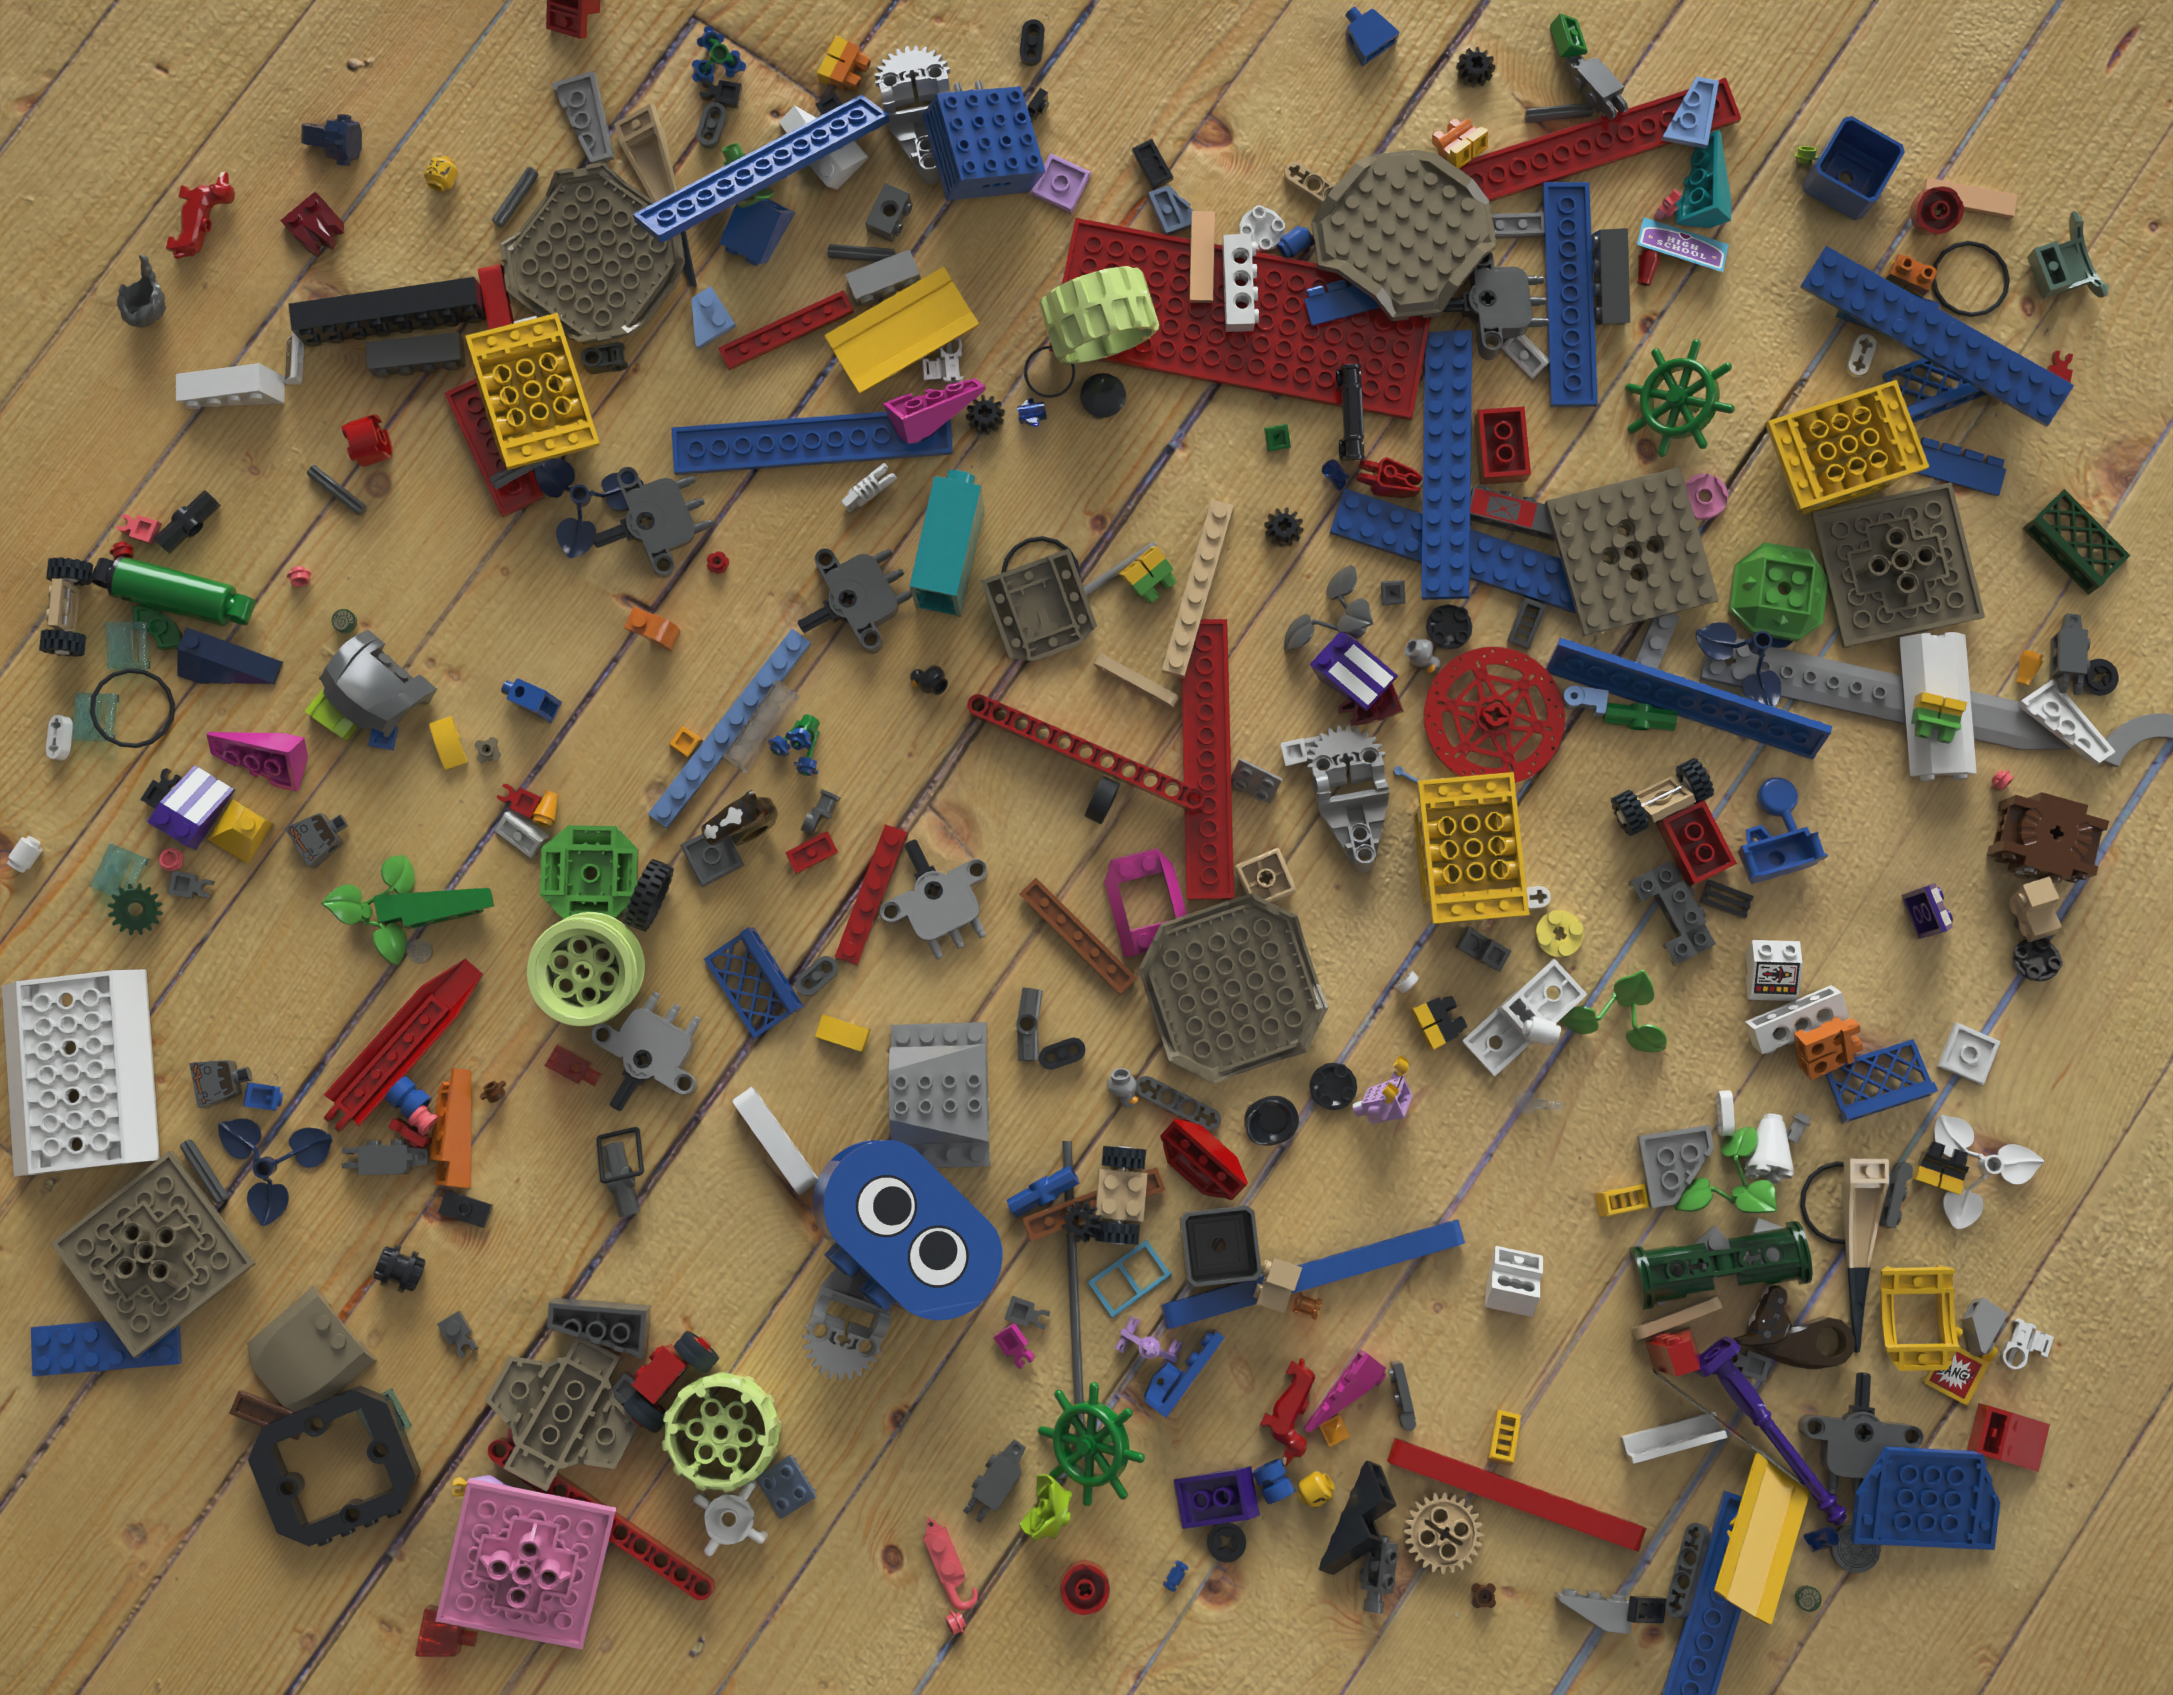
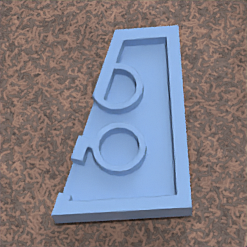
[1661,76,1719,149]

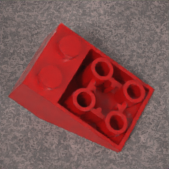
[1967,1403,2050,1472]

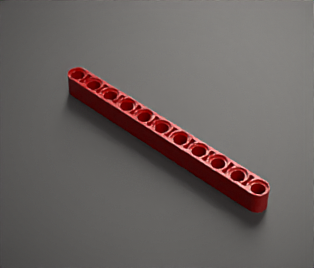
[967,694,1205,812]
[488,1438,715,1600]
[1387,1438,1647,1552]

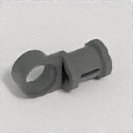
[801,789,841,835]

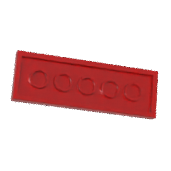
[444,379,545,517]

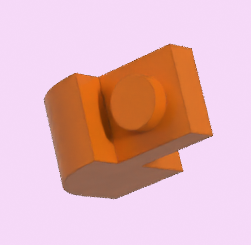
[624,606,681,651]

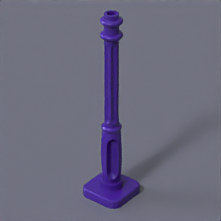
[1693,1336,1847,1526]

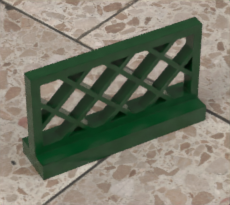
[2023,489,2131,595]

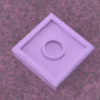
[1031,153,1091,214]

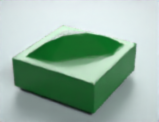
[1264,423,1291,452]

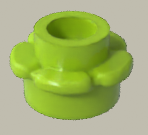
[1795,146,1818,164]

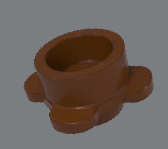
[480,1081,506,1103]
[1471,1583,1496,1608]

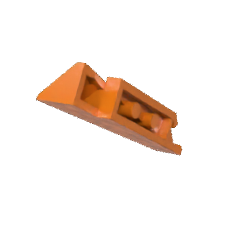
[429,1068,471,1188]

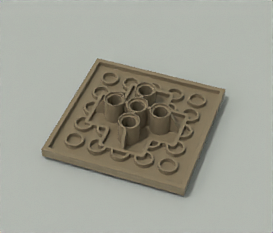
[1545,467,1719,636]
[1811,482,1985,648]
[51,1151,256,1358]

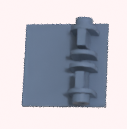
[756,1454,816,1519]

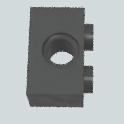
[865,183,913,242]

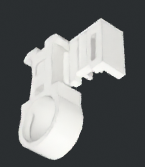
[922,338,964,383]
[2000,1319,2054,1370]

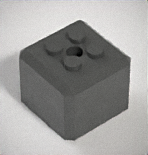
[1179,1205,1262,1287]

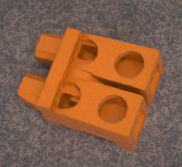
[1794,1017,1863,1080]

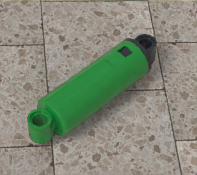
[90,556,256,626]

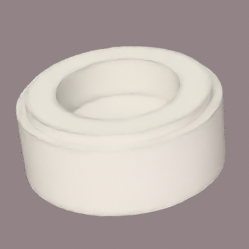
[1396,971,1419,993]

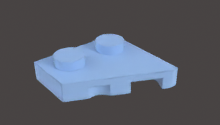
[691,286,736,350]

